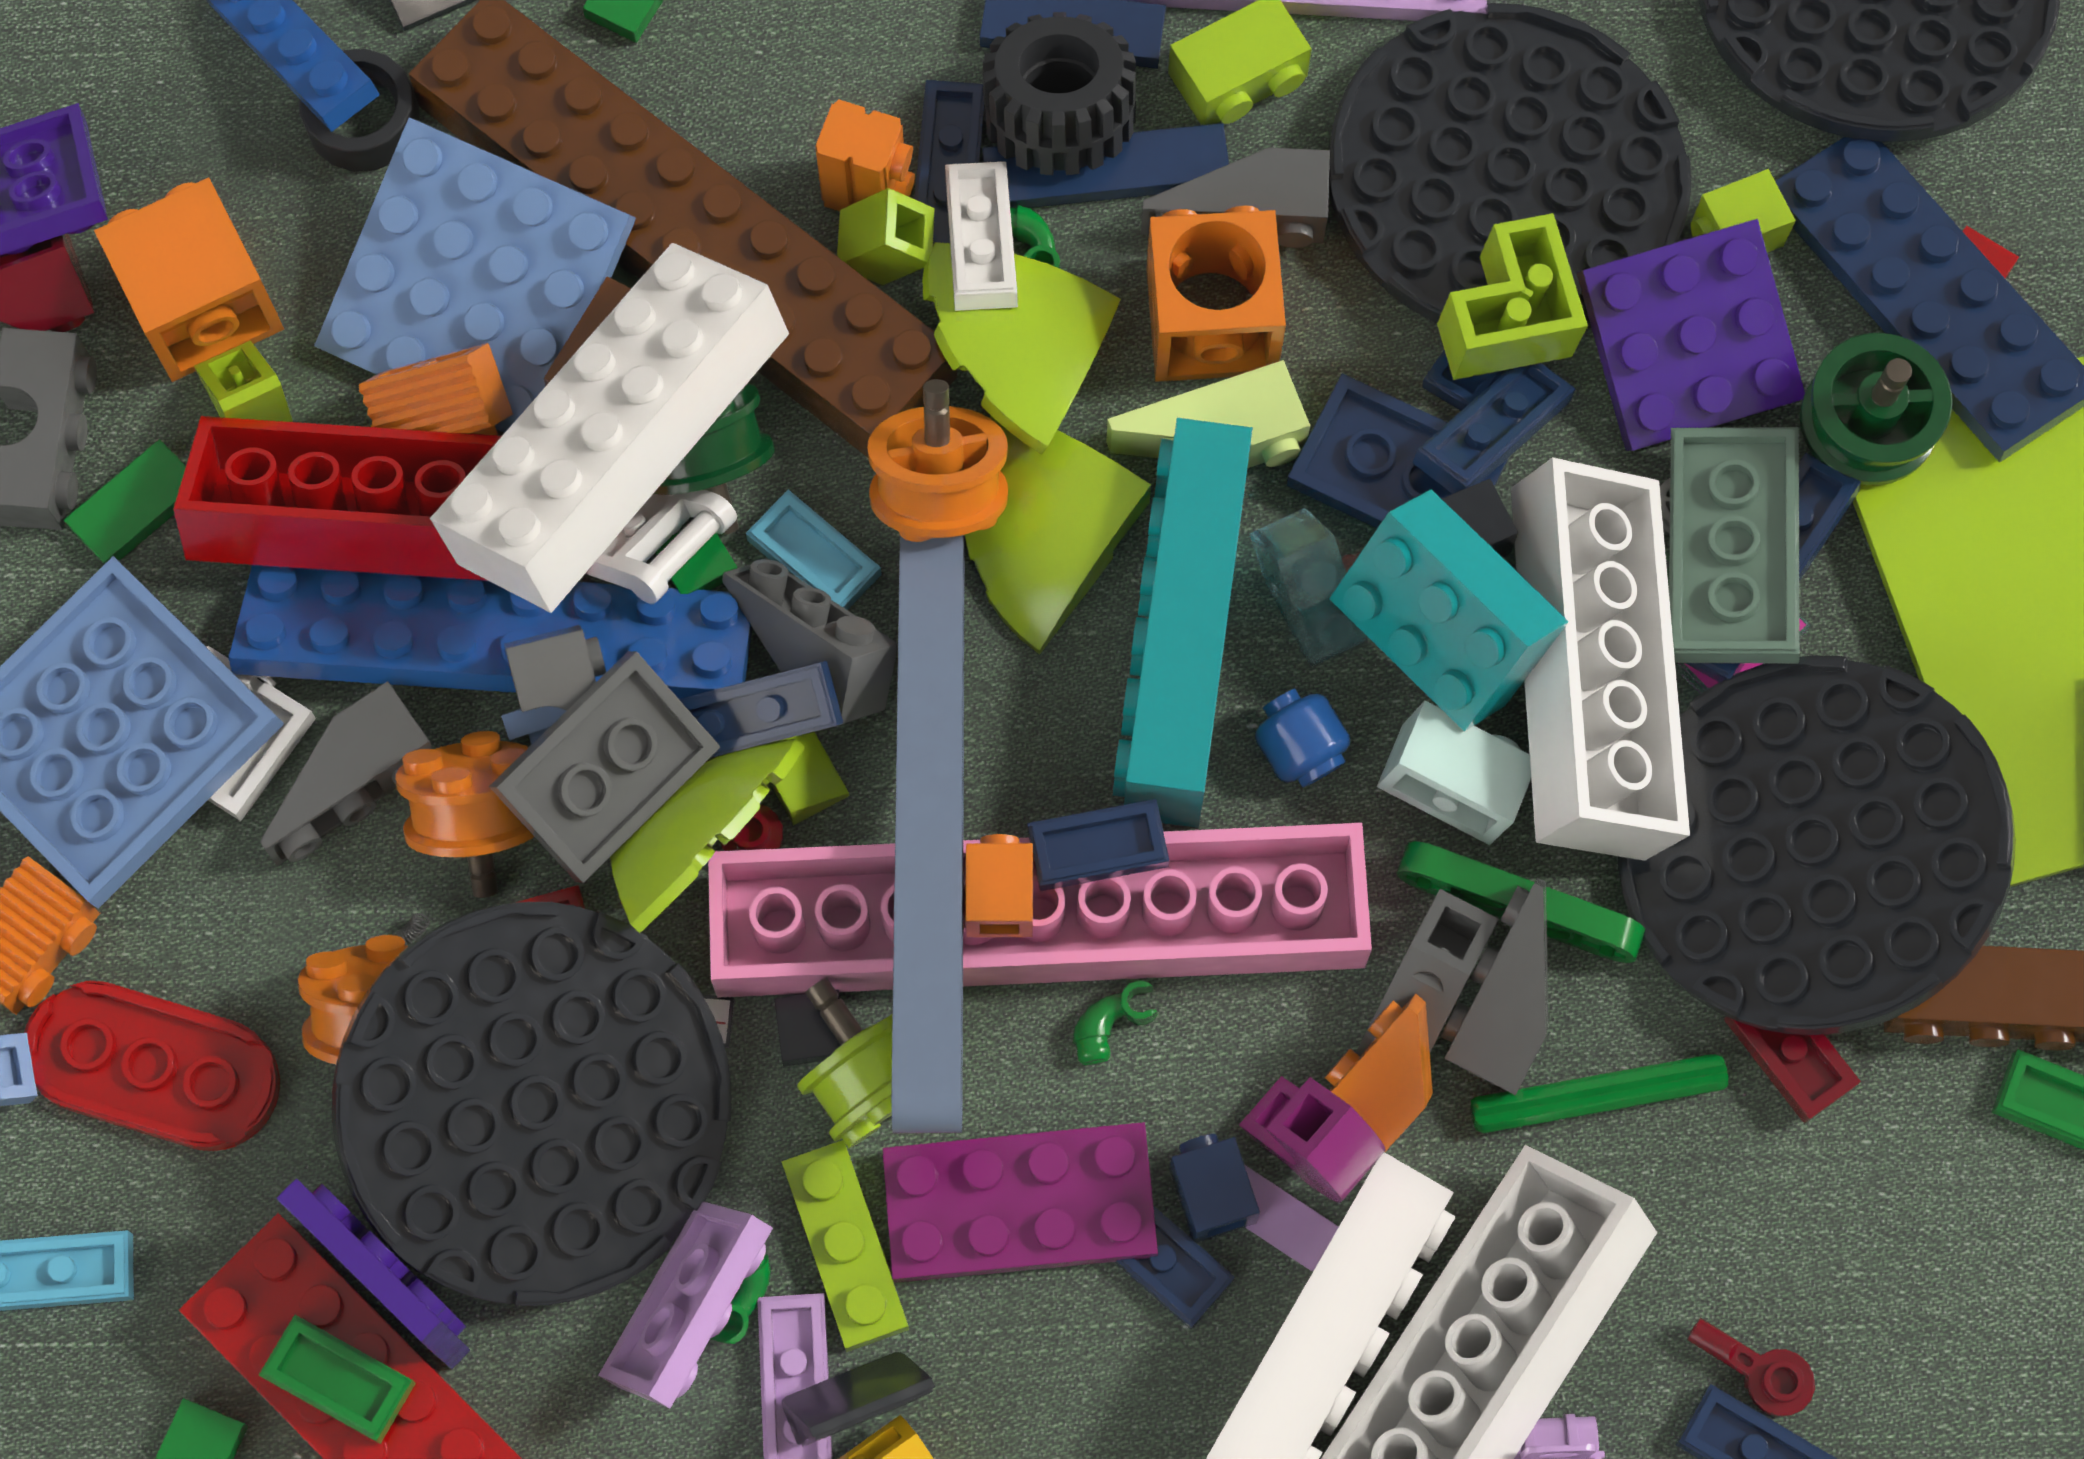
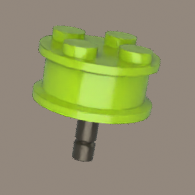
[797,978,893,1148]

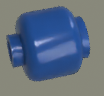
[1255,689,1350,788]

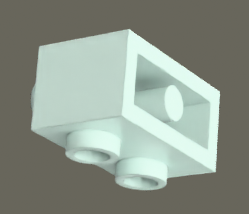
[1377,701,1531,845]

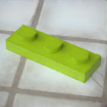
[781,1140,909,1352]

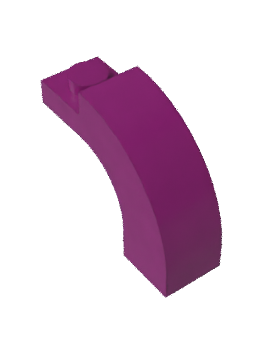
[1239,1076,1386,1203]

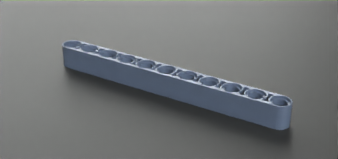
[891,535,965,1133]

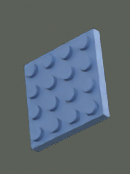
[314,118,636,433]
[0,556,284,909]

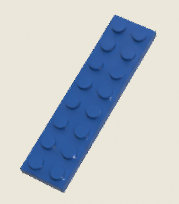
[229,565,753,699]

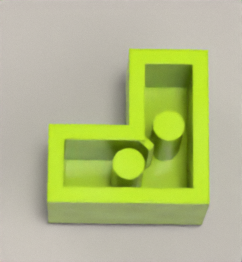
[1437,213,1588,380]

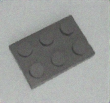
[489,651,720,883]

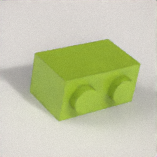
[1168,0,1312,125]

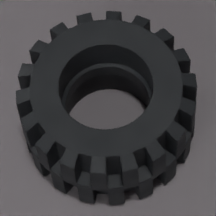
[982,12,1136,175]

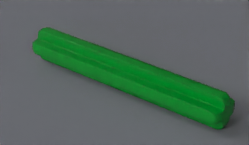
[1470,1054,1728,1133]

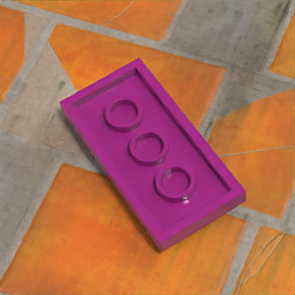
[882,1122,1158,1283]

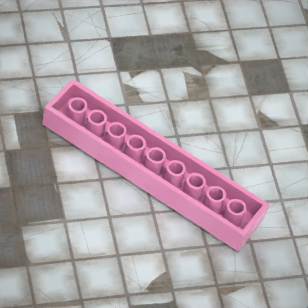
[708,823,1372,998]

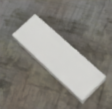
[945,162,1018,311]

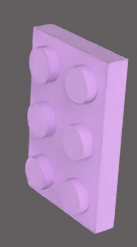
[598,1201,773,1408]

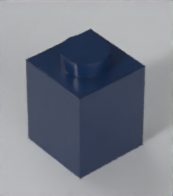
[1169,1134,1260,1243]

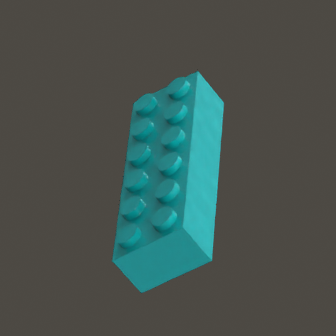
[1112,418,1253,828]

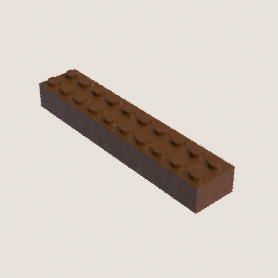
[409,0,957,457]

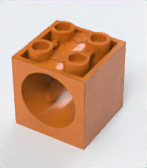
[94,177,285,382]
[1146,206,1286,382]

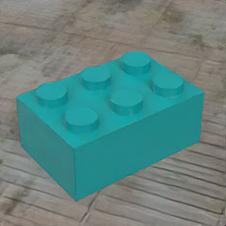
[1329,489,1569,732]

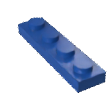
[207,0,380,132]

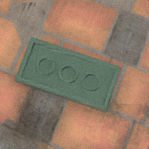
[1669,427,1800,664]

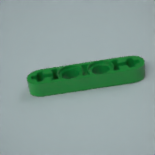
[1396,841,1645,963]

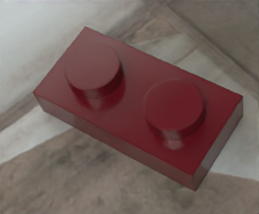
[1723,1016,1861,1124]

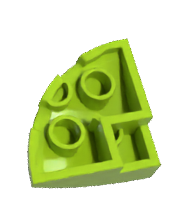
[922,242,1121,455]
[964,416,1151,655]
[610,738,805,933]

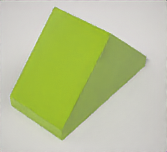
[194,341,293,422]

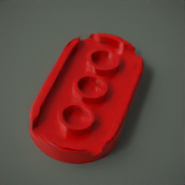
[24,981,280,1151]

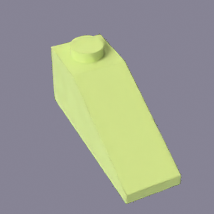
[1106,360,1310,468]

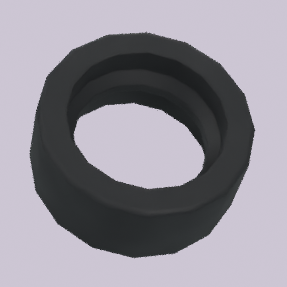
[299,49,420,172]

